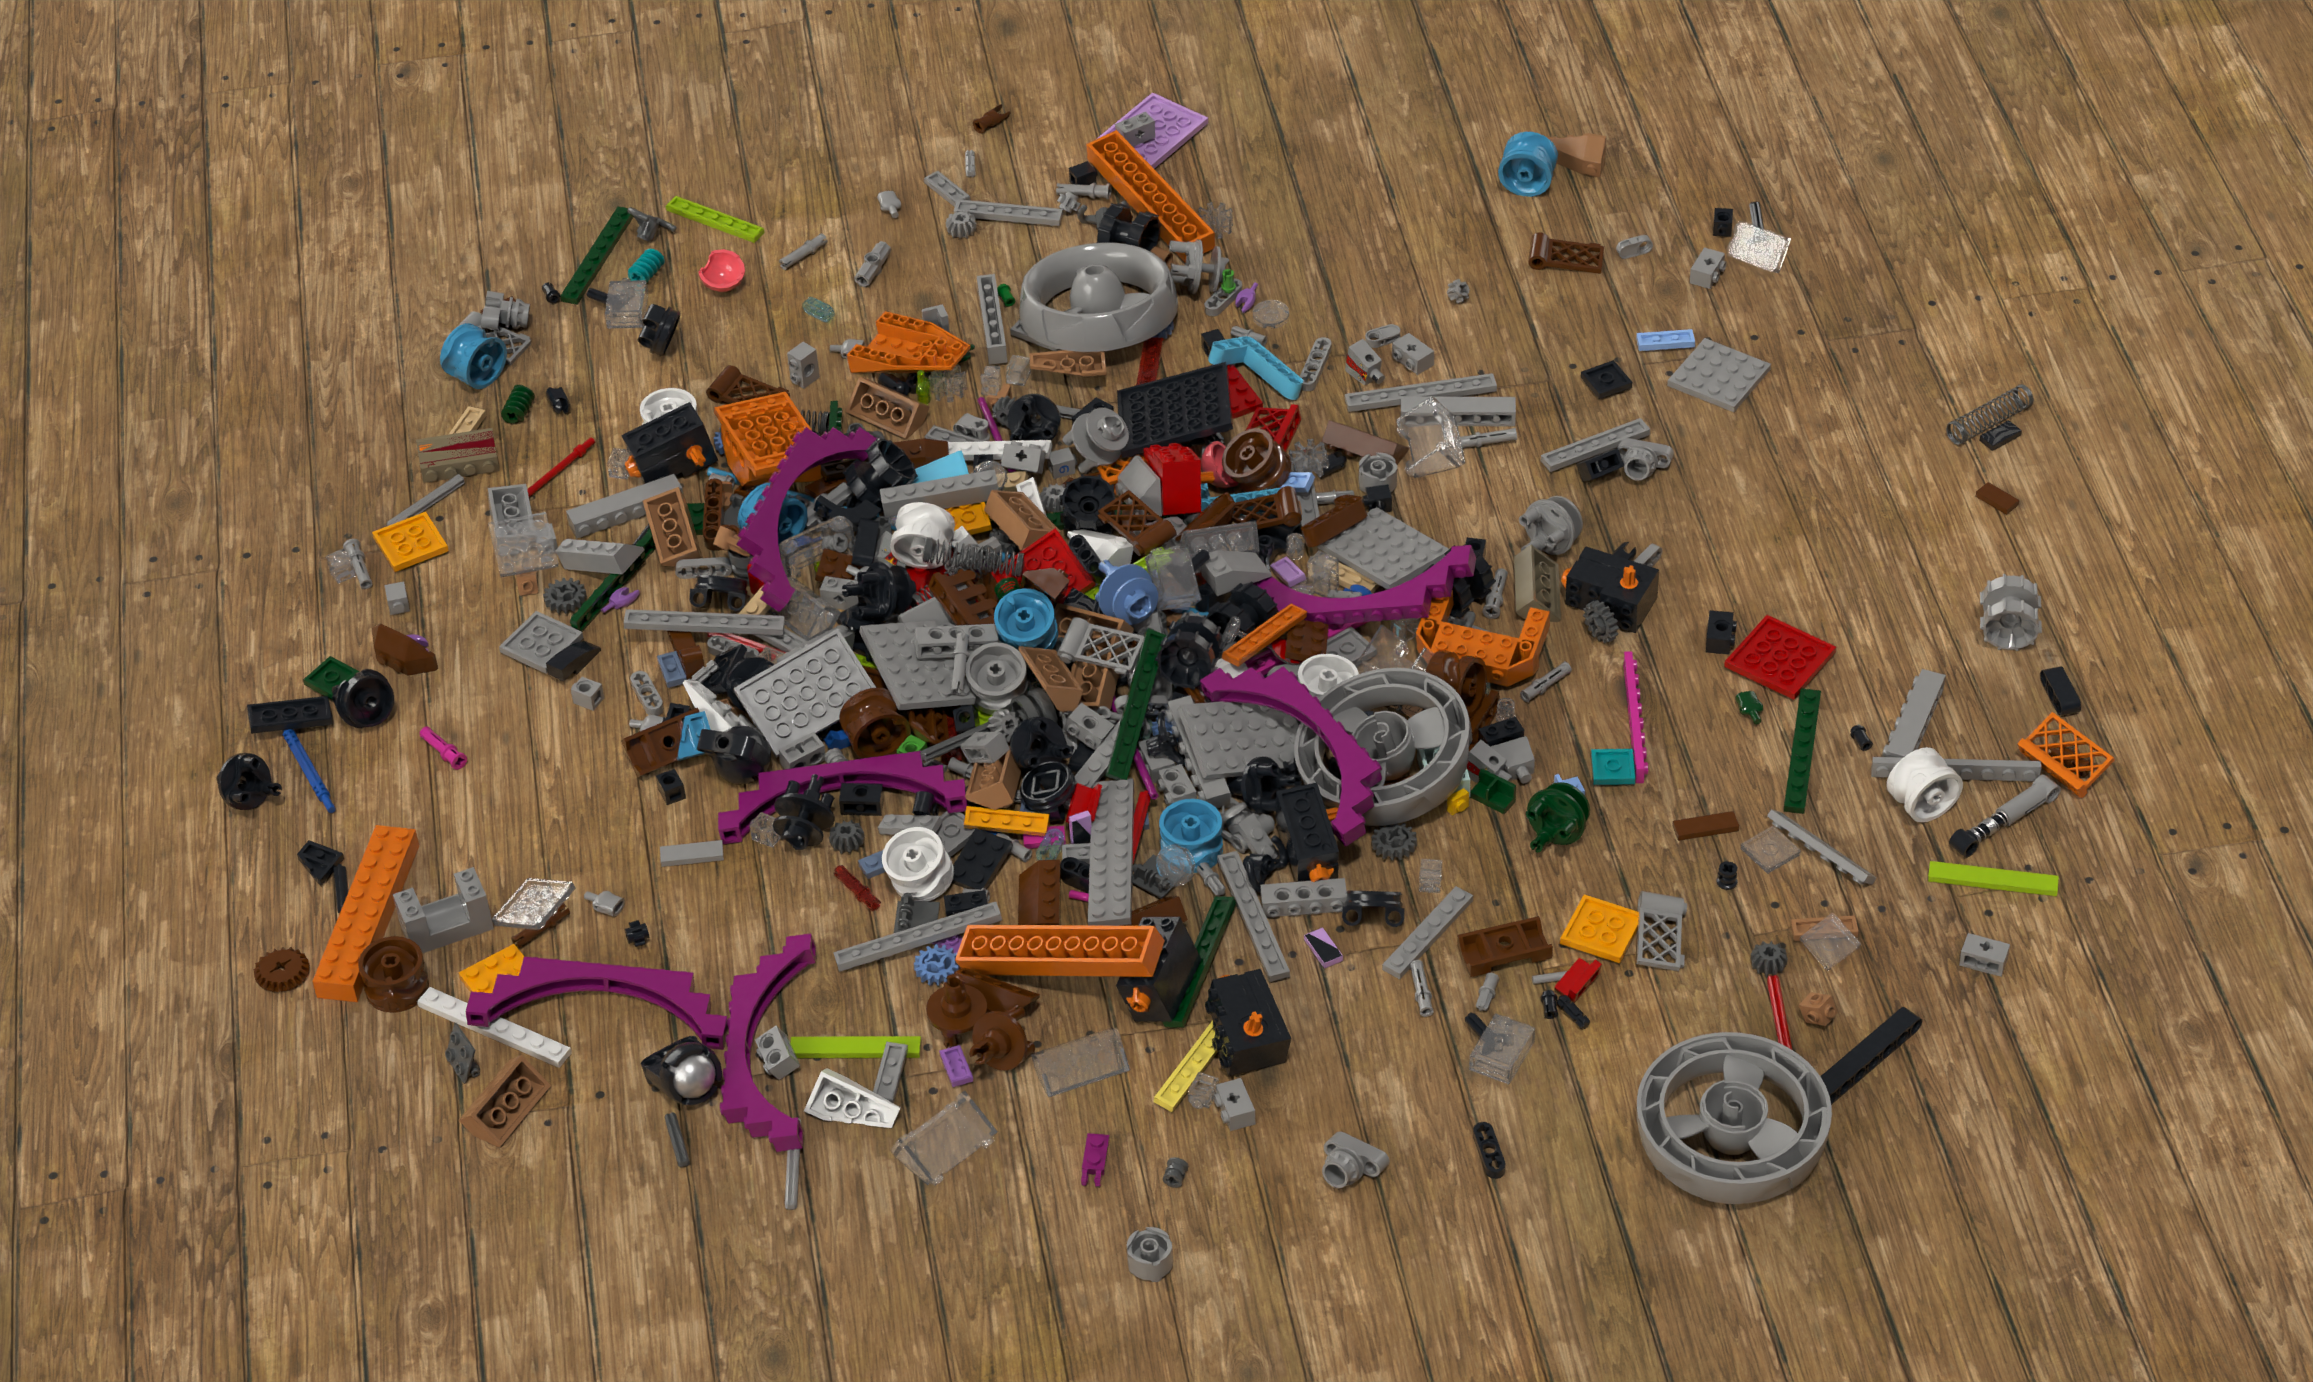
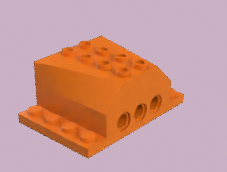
[714,392,821,487]

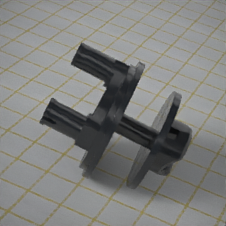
[842,562,917,621]
[773,774,835,850]

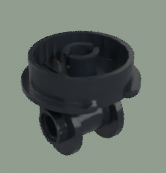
[332,669,394,728]

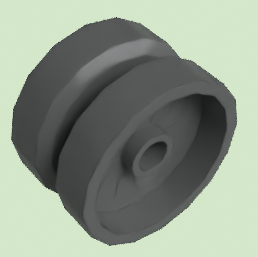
[1011,687,1058,724]

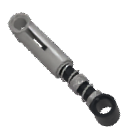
[1949,775,2061,858]

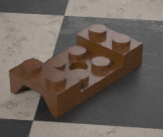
[621,707,699,778]
[1457,916,1553,977]

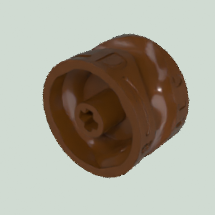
[1222,428,1291,493]
[1425,650,1487,717]
[839,688,911,759]
[358,936,429,1013]

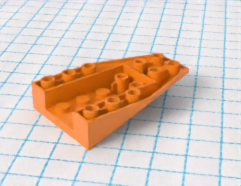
[847,311,971,373]

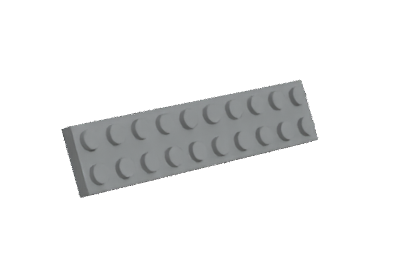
[1088,778,1134,926]

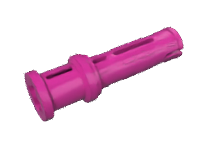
[420,726,467,770]

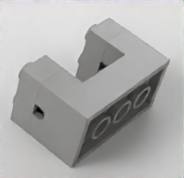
[393,867,494,953]

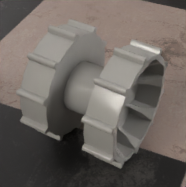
[1980,574,2042,651]

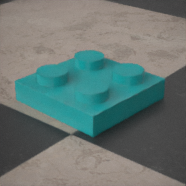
[1591,749,1635,785]

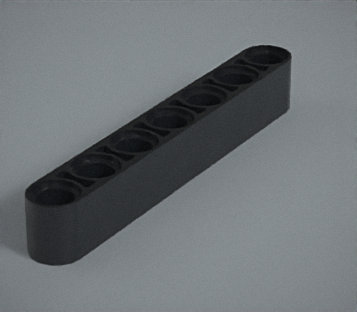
[1820,1007,1923,1105]

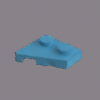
[677,711,710,761]

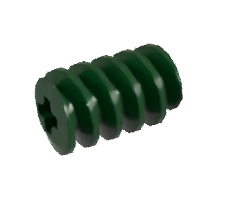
[501,385,535,424]

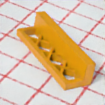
[964,806,1050,836]

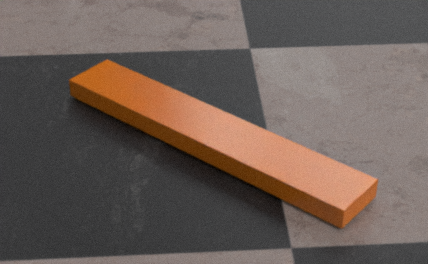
[1222,604,1307,667]

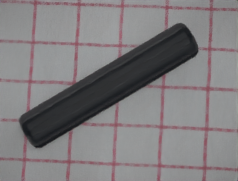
[333,864,348,913]

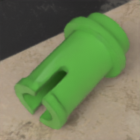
[1221,269,1236,293]

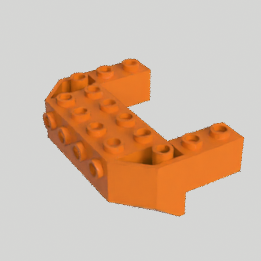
[1416,590,1550,687]

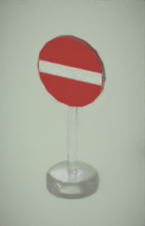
[1223,616,1303,665]

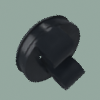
[638,304,681,357]
[689,574,751,612]
[1020,761,1076,822]
[1342,890,1405,927]

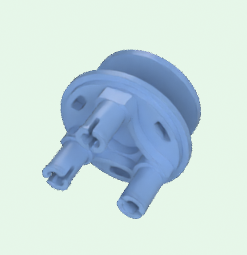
[1095,560,1158,625]

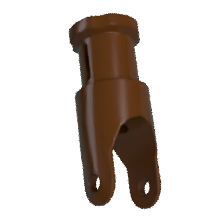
[973,104,1011,133]
[2049,747,2091,777]

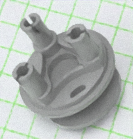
[1169,239,1230,295]
[1063,408,1129,474]
[1519,496,1583,555]

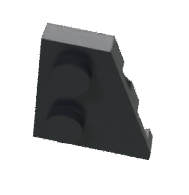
[297,840,344,885]

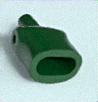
[1735,691,1763,725]

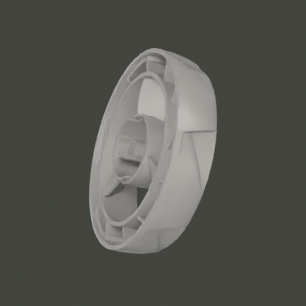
[1019,243,1178,352]
[1294,668,1472,826]
[1637,1032,1832,1204]

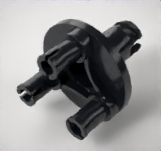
[1008,394,1061,441]
[726,656,774,712]
[1010,716,1073,772]
[216,753,282,810]
[1227,756,1302,815]

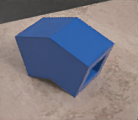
[824,730,851,749]

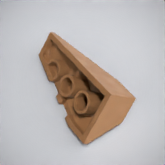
[1547,133,1606,177]
[1029,350,1107,378]

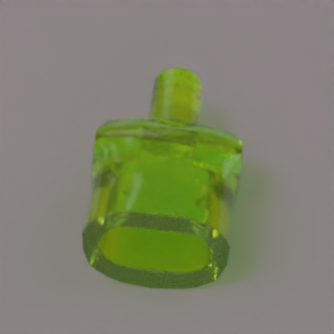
[916,370,931,404]

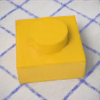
[1447,788,1469,815]

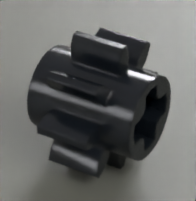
[624,920,650,947]

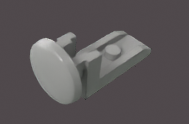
[1221,802,1280,859]

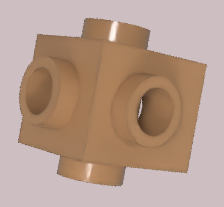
[1799,992,1838,1026]

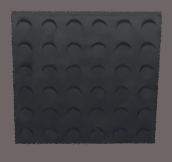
[1117,362,1233,458]

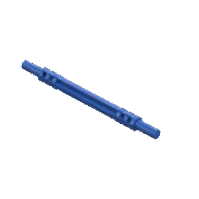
[282,729,336,813]

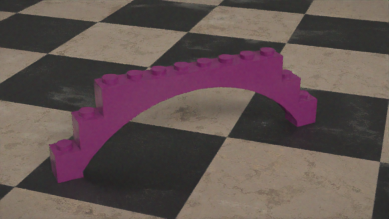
[736,427,877,612]
[1253,545,1476,624]
[1200,666,1382,847]
[718,751,968,844]
[720,933,816,1152]
[465,957,728,1050]

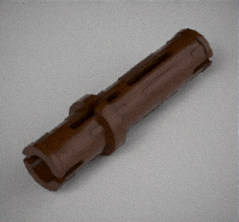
[511,903,570,949]

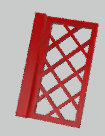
[1246,404,1302,452]

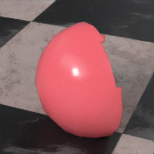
[698,249,745,292]
[1201,441,1239,489]

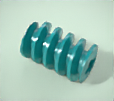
[628,249,665,287]

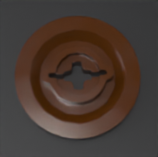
[253,947,310,992]

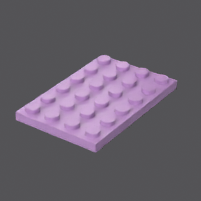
[1097,93,1208,169]

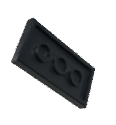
[247,696,333,734]

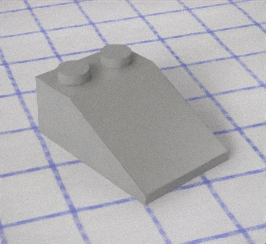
[1201,550,1272,596]

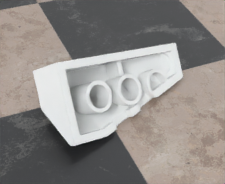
[1067,529,1133,567]
[683,680,758,732]
[804,1068,901,1128]

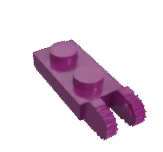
[1081,1133,1110,1187]

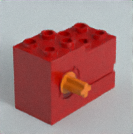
[1144,443,1215,515]

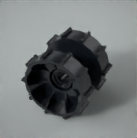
[1096,203,1162,252]
[843,437,918,512]
[1059,474,1116,537]
[1423,544,1496,618]
[1206,581,1279,642]
[1155,613,1226,690]

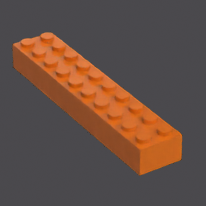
[1086,130,1215,263]
[312,825,419,1002]
[955,925,1165,977]

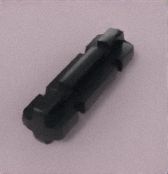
[1557,995,1590,1029]

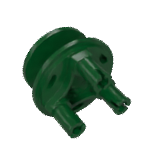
[1526,782,1590,853]

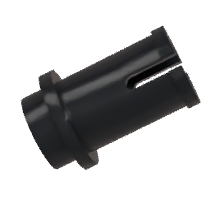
[542,282,560,303]
[1850,725,1873,751]
[1540,990,1558,1019]

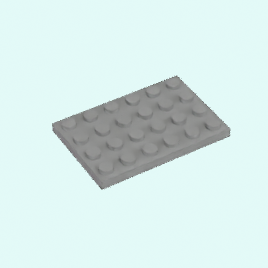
[1317,507,1449,589]
[859,620,976,710]
[733,628,876,758]
[1178,701,1299,779]

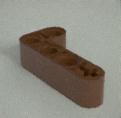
[703,478,740,551]
[1301,495,1368,547]
[667,631,705,680]

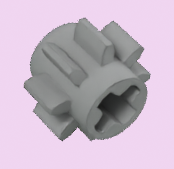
[1057,191,1081,213]
[1447,279,1470,303]

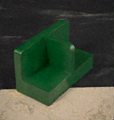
[1470,769,1516,814]

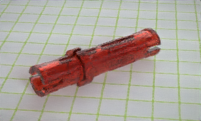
[833,865,881,911]

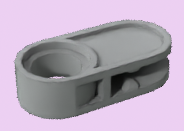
[1616,235,1653,259]
[1365,324,1400,348]

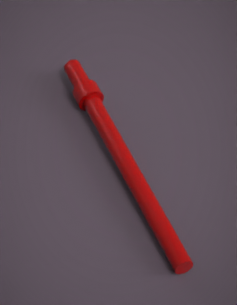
[527,437,595,497]

